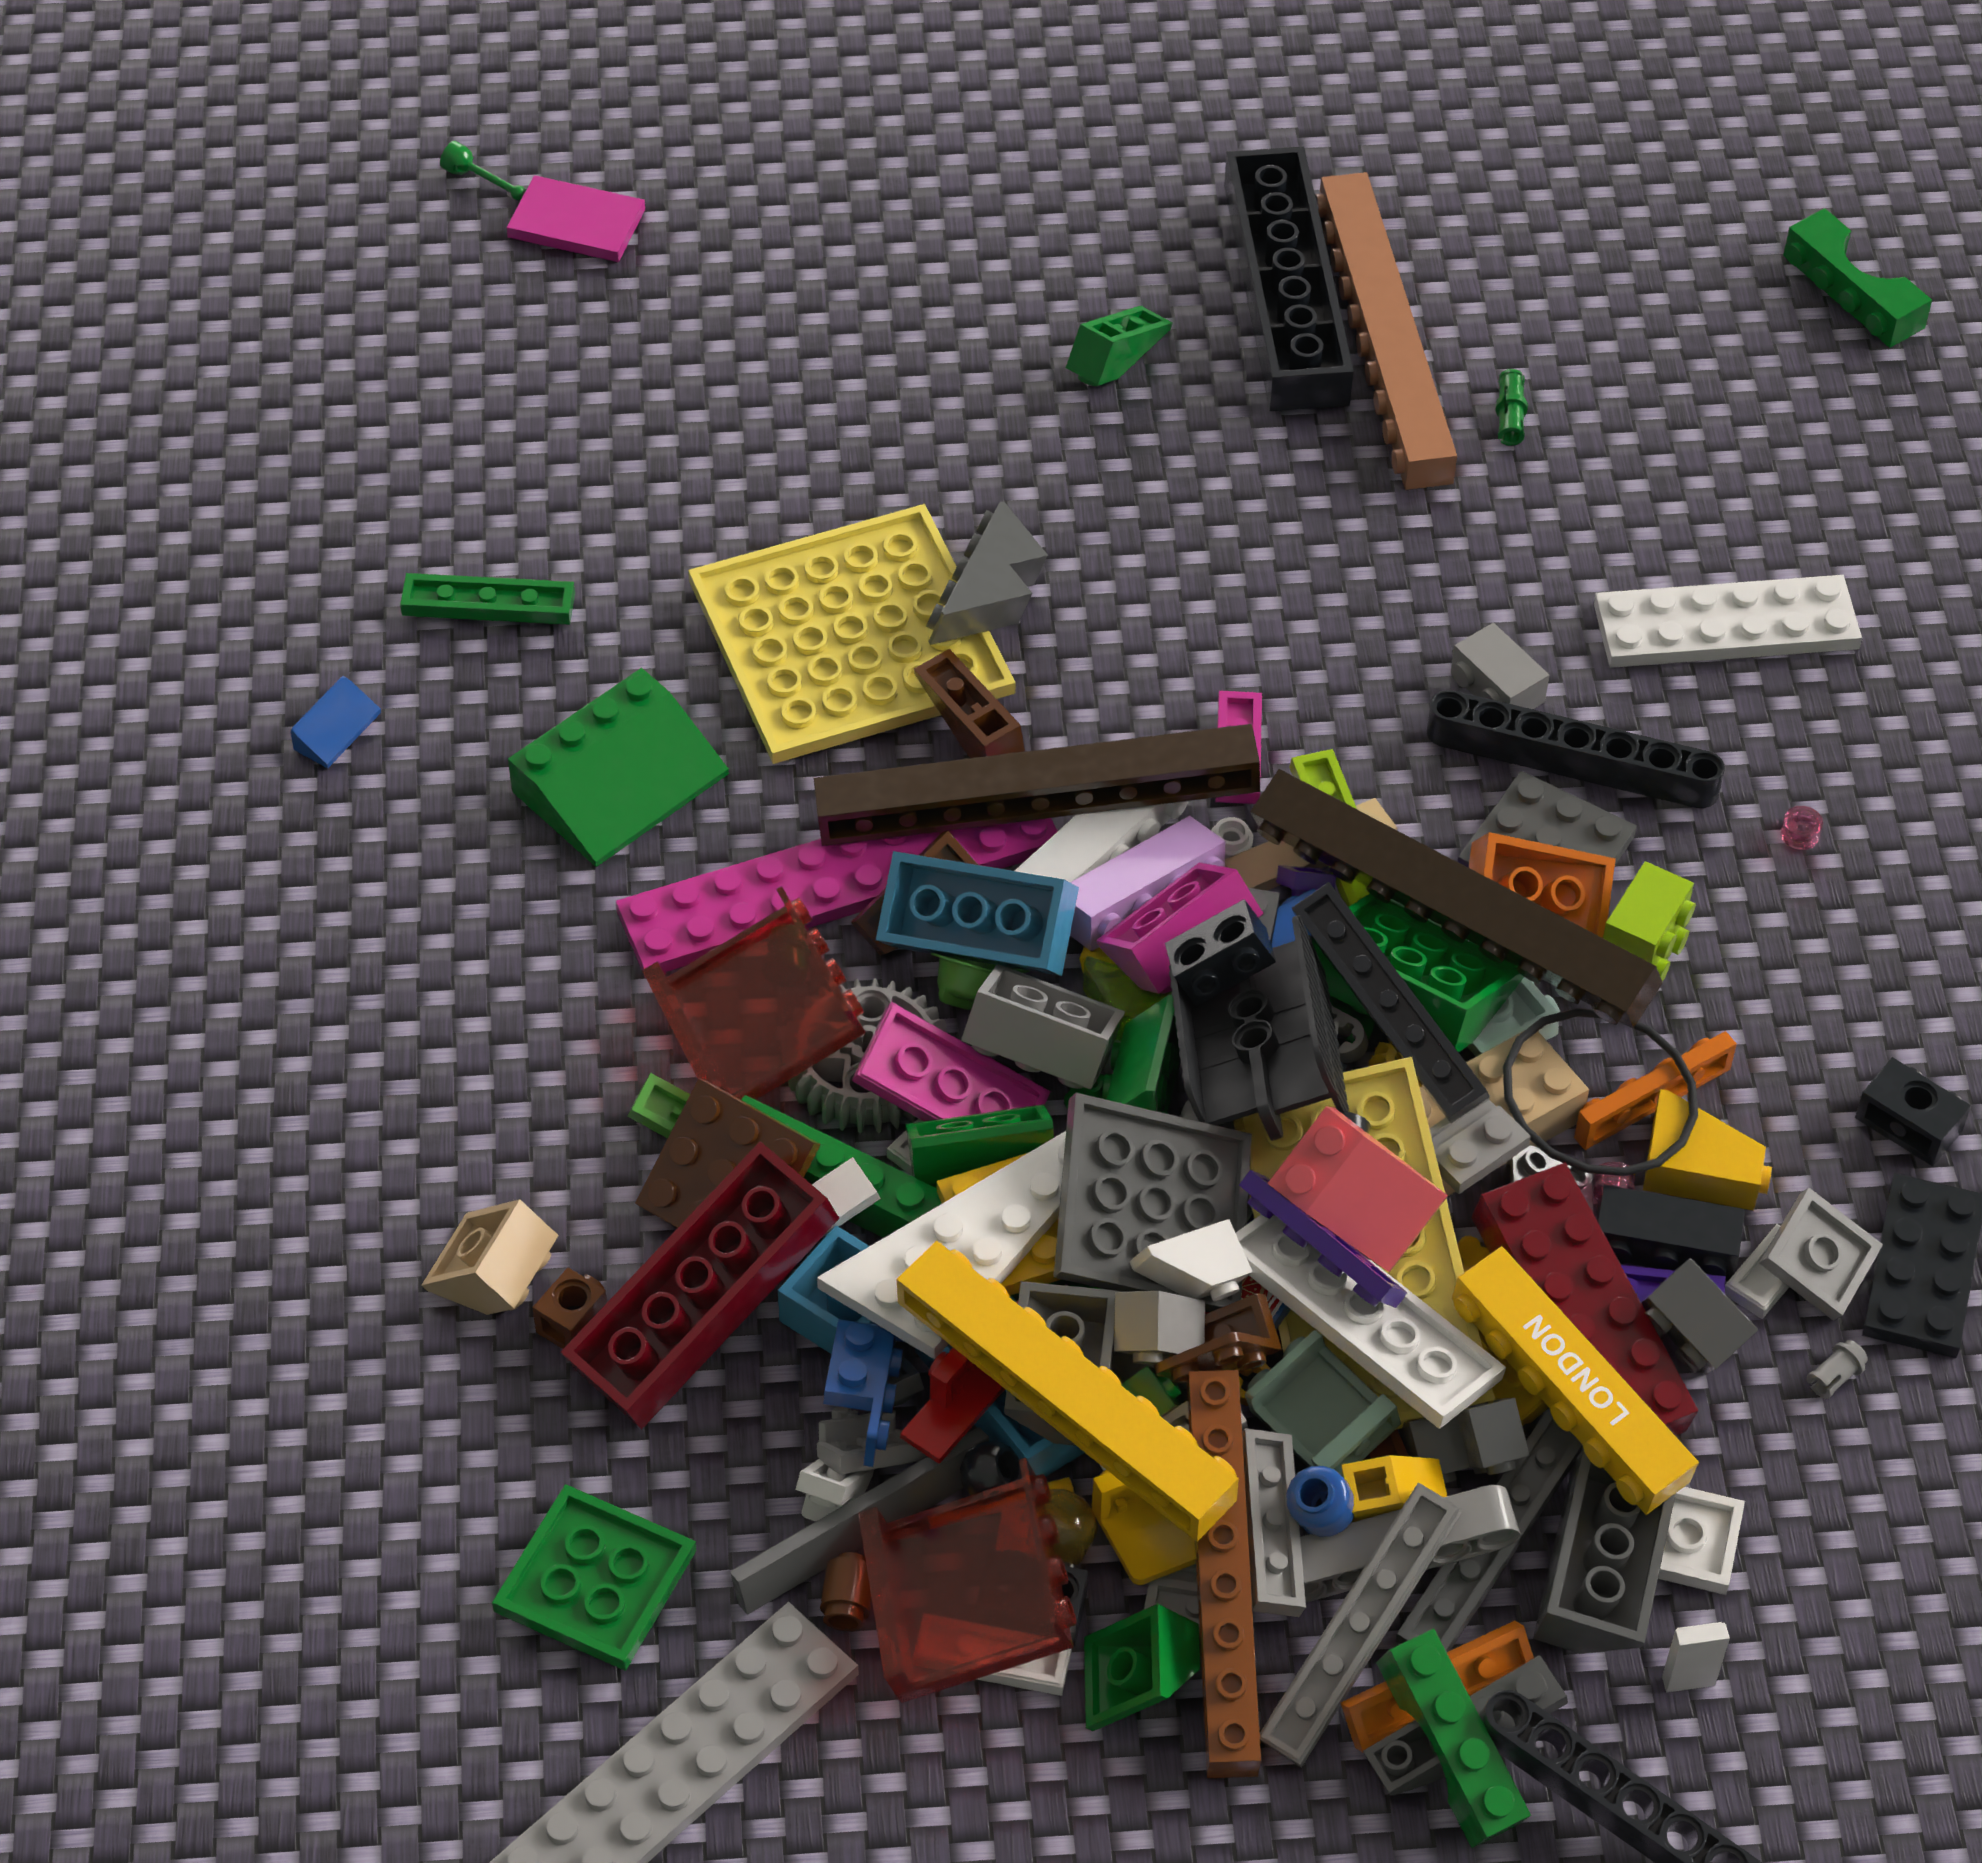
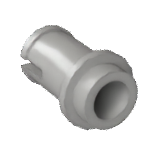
[1807,1340,1868,1399]

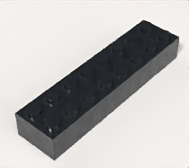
[1224,146,1354,411]

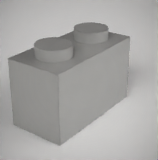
[1450,622,1550,709]
[1114,1291,1205,1364]

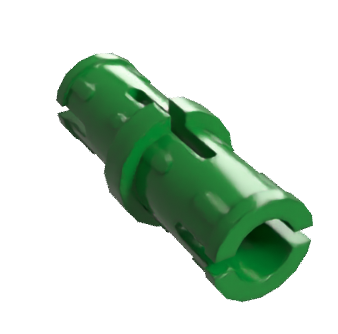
[1495,369,1528,446]

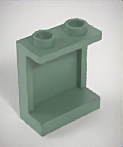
[1245,1330,1401,1476]

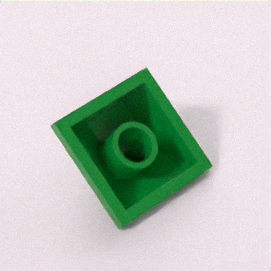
[1084,1603,1200,1731]

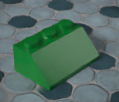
[1103,995,1181,1114]
[905,1104,1054,1188]

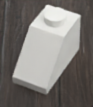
[1129,1219,1252,1301]

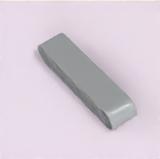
[1300,1485,1520,1602]

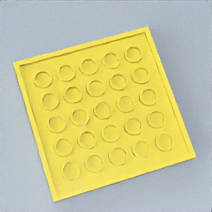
[688,504,1016,764]

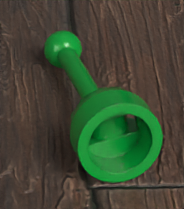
[440,140,526,201]

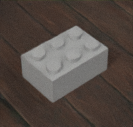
[961,964,1125,1089]

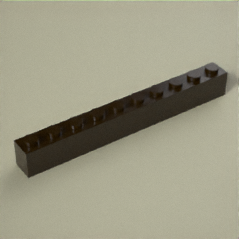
[813,724,1261,846]
[1250,769,1663,1028]

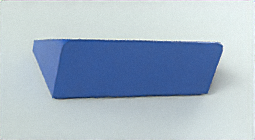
[290,676,381,768]

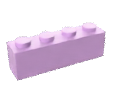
[1070,816,1226,951]

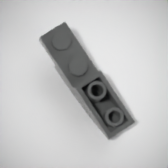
[1363,1655,1568,1796]

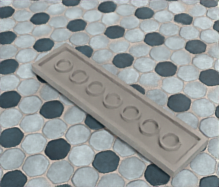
[489,1602,859,1863]

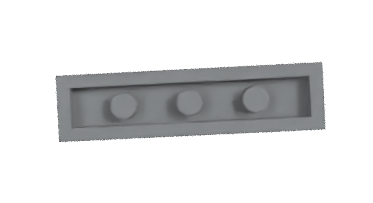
[1242,1428,1306,1617]

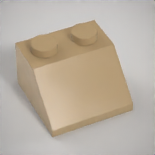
[421,1199,559,1315]

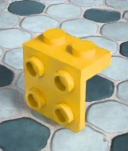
[1092,1470,1196,1585]

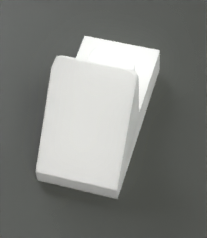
[795,1459,874,1521]

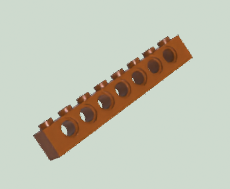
[1187,1370,1261,1778]

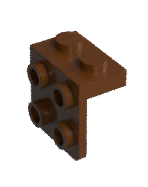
[1154,1293,1282,1383]

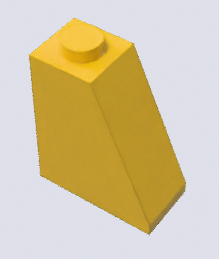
[1643,1089,1772,1211]

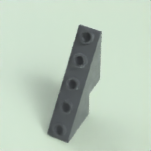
[926,501,1048,645]

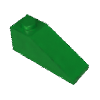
[1065,305,1173,386]

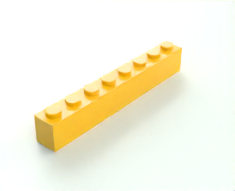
[896,1240,1239,1542]

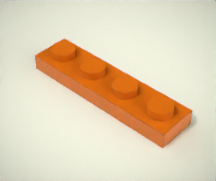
[1574,1031,1737,1150]
[1340,1620,1534,1753]

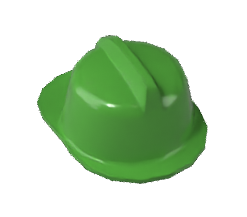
[931,952,1030,1010]

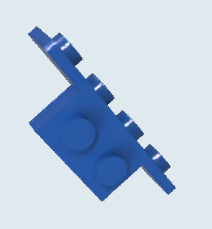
[823,1319,905,1467]

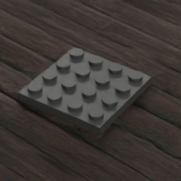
[1054,1093,1252,1312]

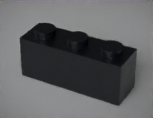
[1597,1185,1745,1281]

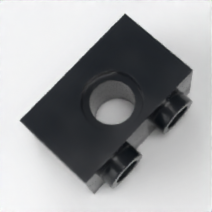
[1855,1057,1971,1166]

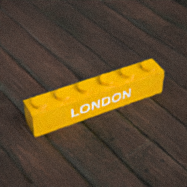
[1451,1246,1699,1515]

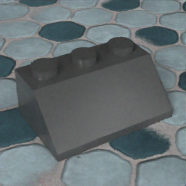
[1004,1281,1119,1446]

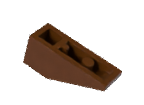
[914,648,1025,758]

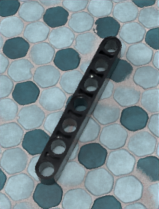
[1427,690,1725,808]
[1479,1690,1762,1863]

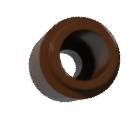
[820,1552,876,1631]

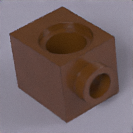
[532,1267,607,1349]

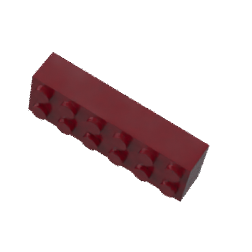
[561,1141,840,1430]
[1471,1162,1699,1436]

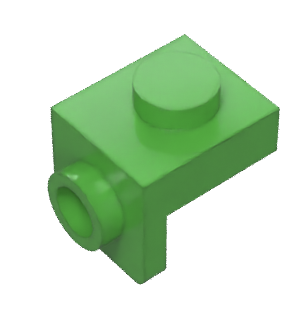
[627,1073,690,1138]

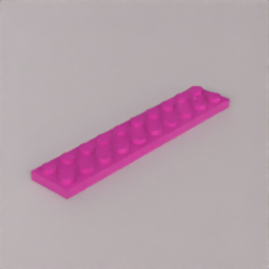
[616,818,1058,978]

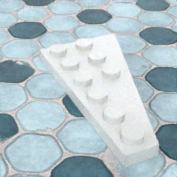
[817,1131,1066,1359]

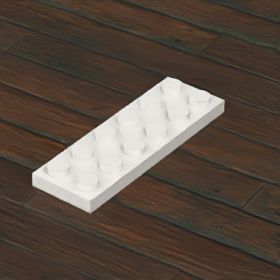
[1594,575,1862,668]
[1236,1215,1506,1429]

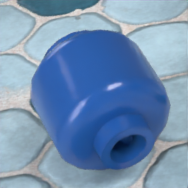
[1286,1466,1354,1537]

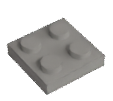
[1759,1188,1883,1321]

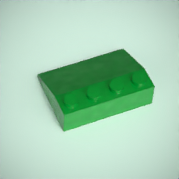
[508,667,729,867]
[1309,893,1524,1053]

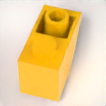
[1341,1455,1447,1523]

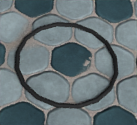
[1503,1008,1698,1176]

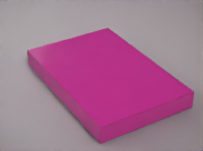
[507,175,645,262]

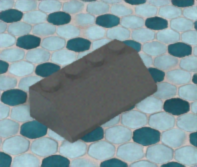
[1533,1448,1676,1654]

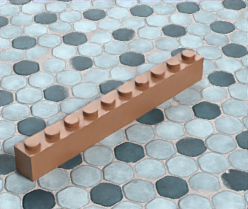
[1315,172,1457,490]

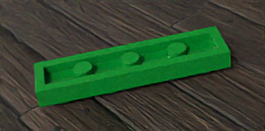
[400,573,575,625]

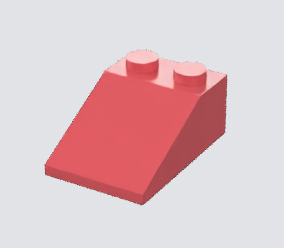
[1267,1107,1448,1272]

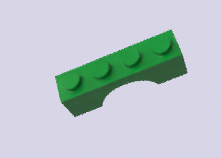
[1783,208,1932,348]
[1376,1628,1531,1848]

